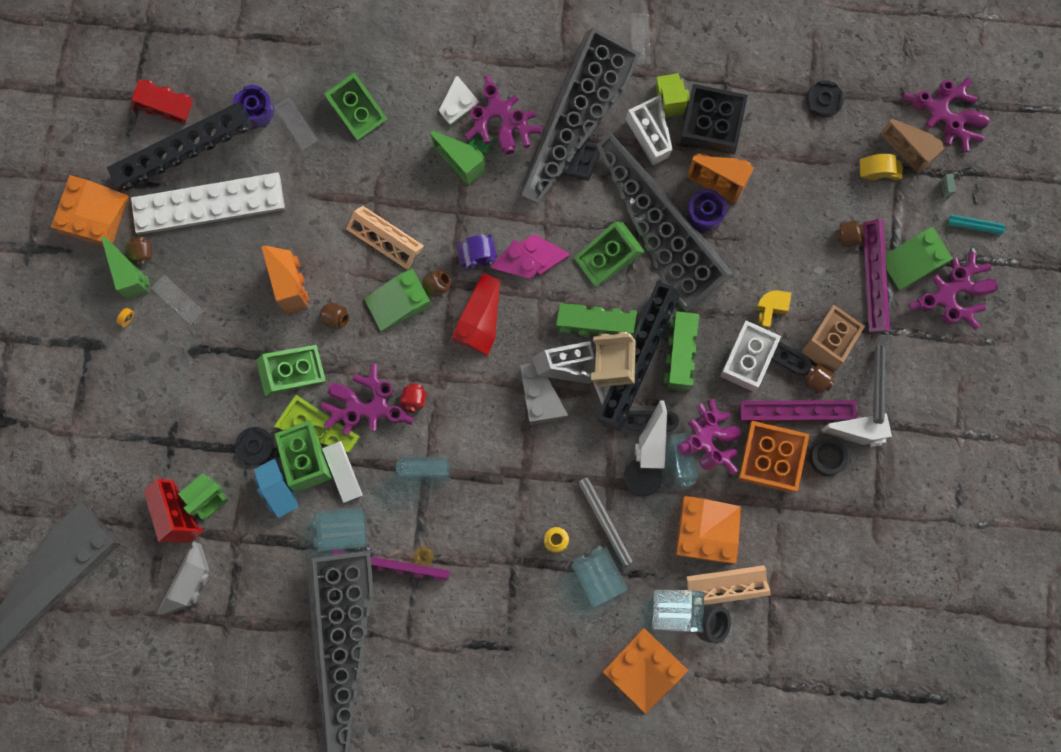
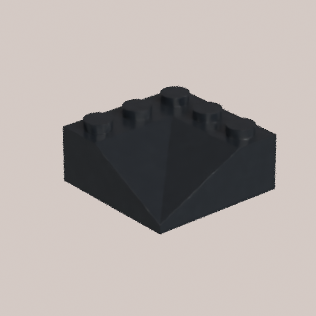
[680,84,748,155]

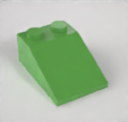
[323,72,387,141]
[430,131,485,186]
[574,222,645,287]
[885,227,953,291]
[101,236,150,300]
[364,268,431,332]
[256,345,326,396]
[275,420,332,492]

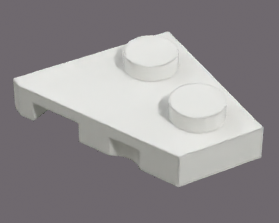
[439,76,480,126]

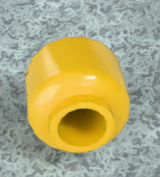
[544,527,569,553]

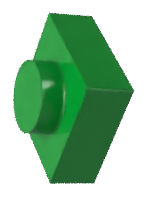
[469,134,493,156]

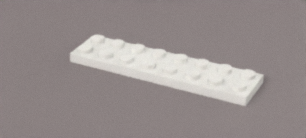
[131,172,285,235]

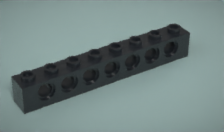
[107,102,253,191]
[597,282,680,432]

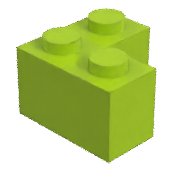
[655,73,690,118]

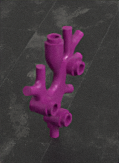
[464,75,542,155]
[903,78,990,153]
[908,251,998,330]
[320,364,415,435]
[677,399,741,475]

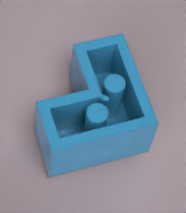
[254,459,299,518]

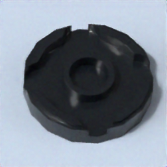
[806,80,844,117]
[235,427,274,465]
[624,459,662,497]

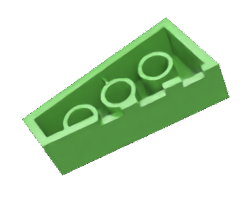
[556,303,637,337]
[663,311,699,392]

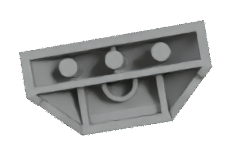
[156,541,209,615]

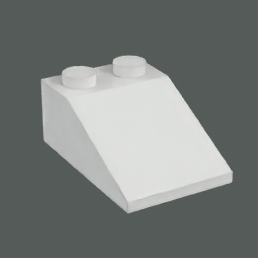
[720,321,781,392]
[635,401,667,468]
[821,413,892,447]

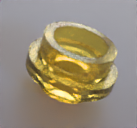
[414,547,434,566]

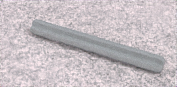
[579,478,632,567]

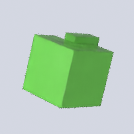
[178,473,229,520]

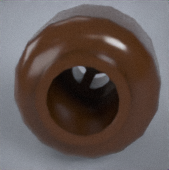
[836,220,865,247]
[126,237,152,265]
[422,269,451,297]
[320,302,349,330]
[804,364,835,393]

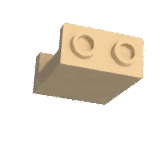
[591,332,636,387]

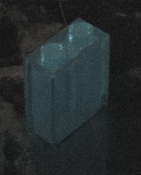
[666,432,698,489]
[396,456,450,481]
[313,508,368,552]
[571,546,628,608]
[652,590,704,632]

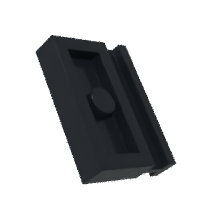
[563,142,600,181]

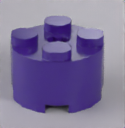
[233,85,274,128]
[687,189,727,232]
[456,234,497,271]

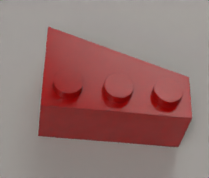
[130,79,193,125]
[144,478,204,543]

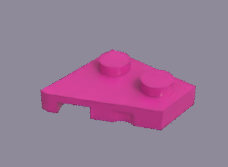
[520,234,569,276]
[491,240,543,279]

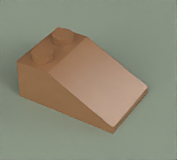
[881,119,945,175]
[801,305,865,373]

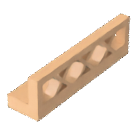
[346,206,424,270]
[687,565,771,607]

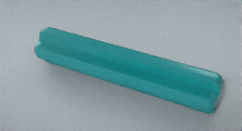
[948,215,1005,235]

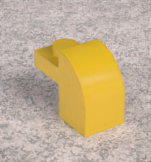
[860,154,903,181]
[755,290,791,330]

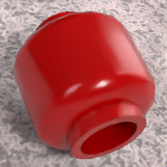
[400,383,427,413]

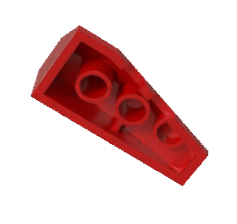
[452,273,500,356]

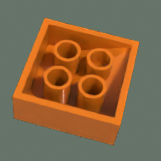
[687,153,754,204]
[51,175,129,246]
[262,246,310,314]
[737,421,810,494]
[675,496,741,565]
[602,628,688,714]

